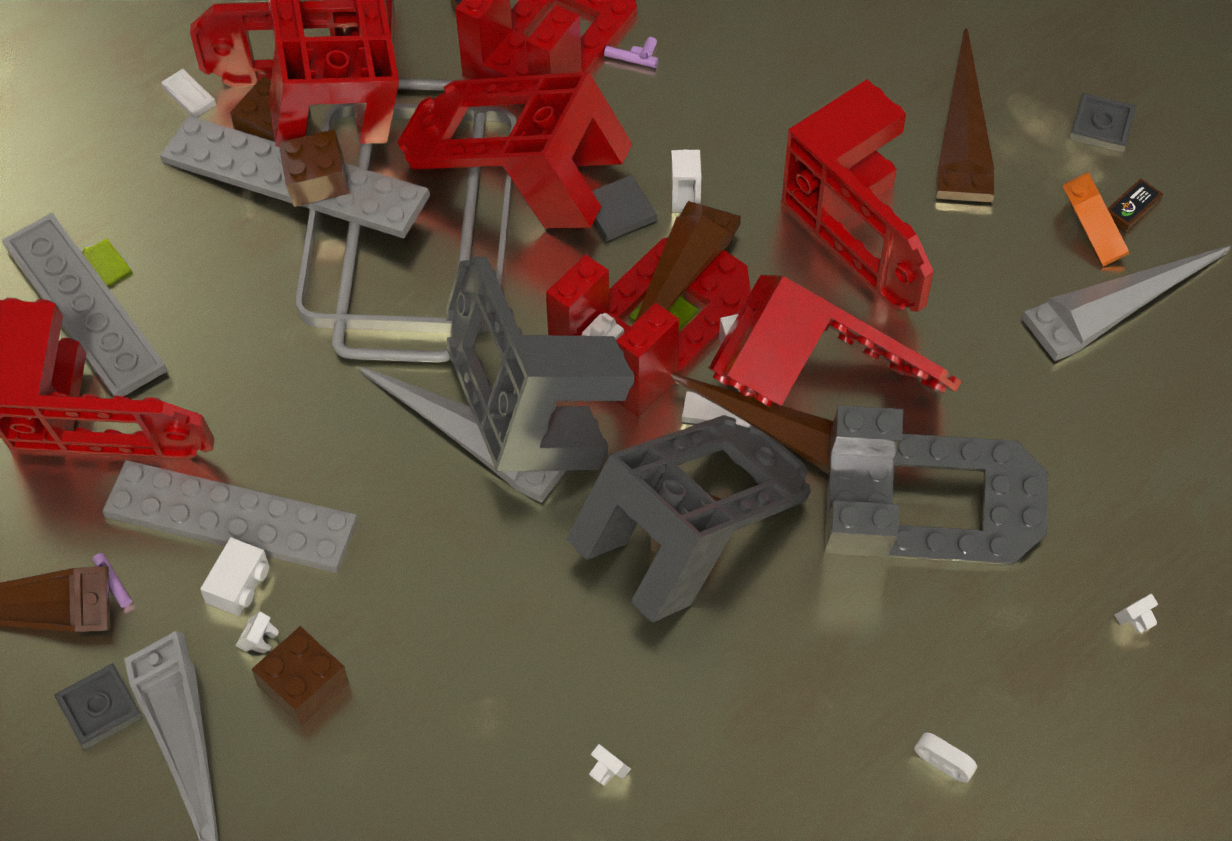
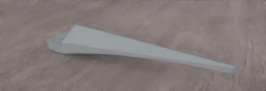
[1021,246,1231,361]
[360,367,567,503]
[125,631,219,841]

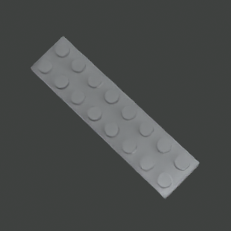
[2,213,168,396]
[102,460,358,573]

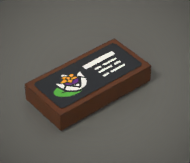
[1108,178,1163,232]

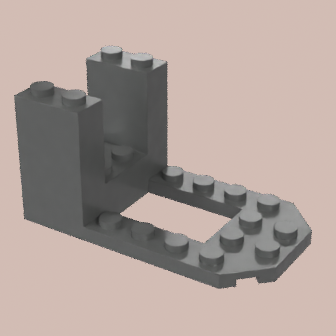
[446,256,634,472]
[824,405,1048,565]
[566,415,811,623]

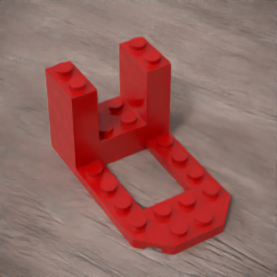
[190,0,395,87]
[268,0,399,147]
[455,0,637,105]
[397,71,632,228]
[781,79,934,312]
[546,238,751,417]
[708,275,962,407]
[0,298,215,459]

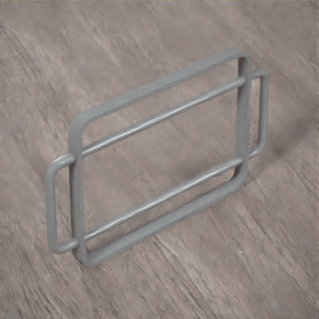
[296,78,516,363]

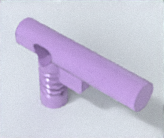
[604,37,658,68]
[92,553,132,608]

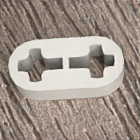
[914,732,977,783]

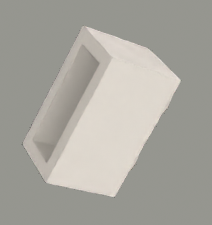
[671,149,702,213]
[200,537,269,616]

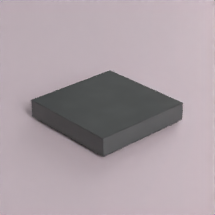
[1069,93,1136,153]
[592,175,657,241]
[54,663,143,750]

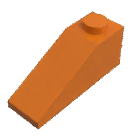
[1062,172,1130,267]

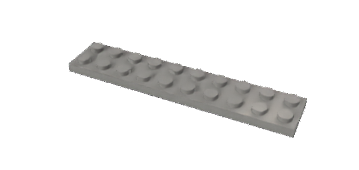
[160,116,430,238]

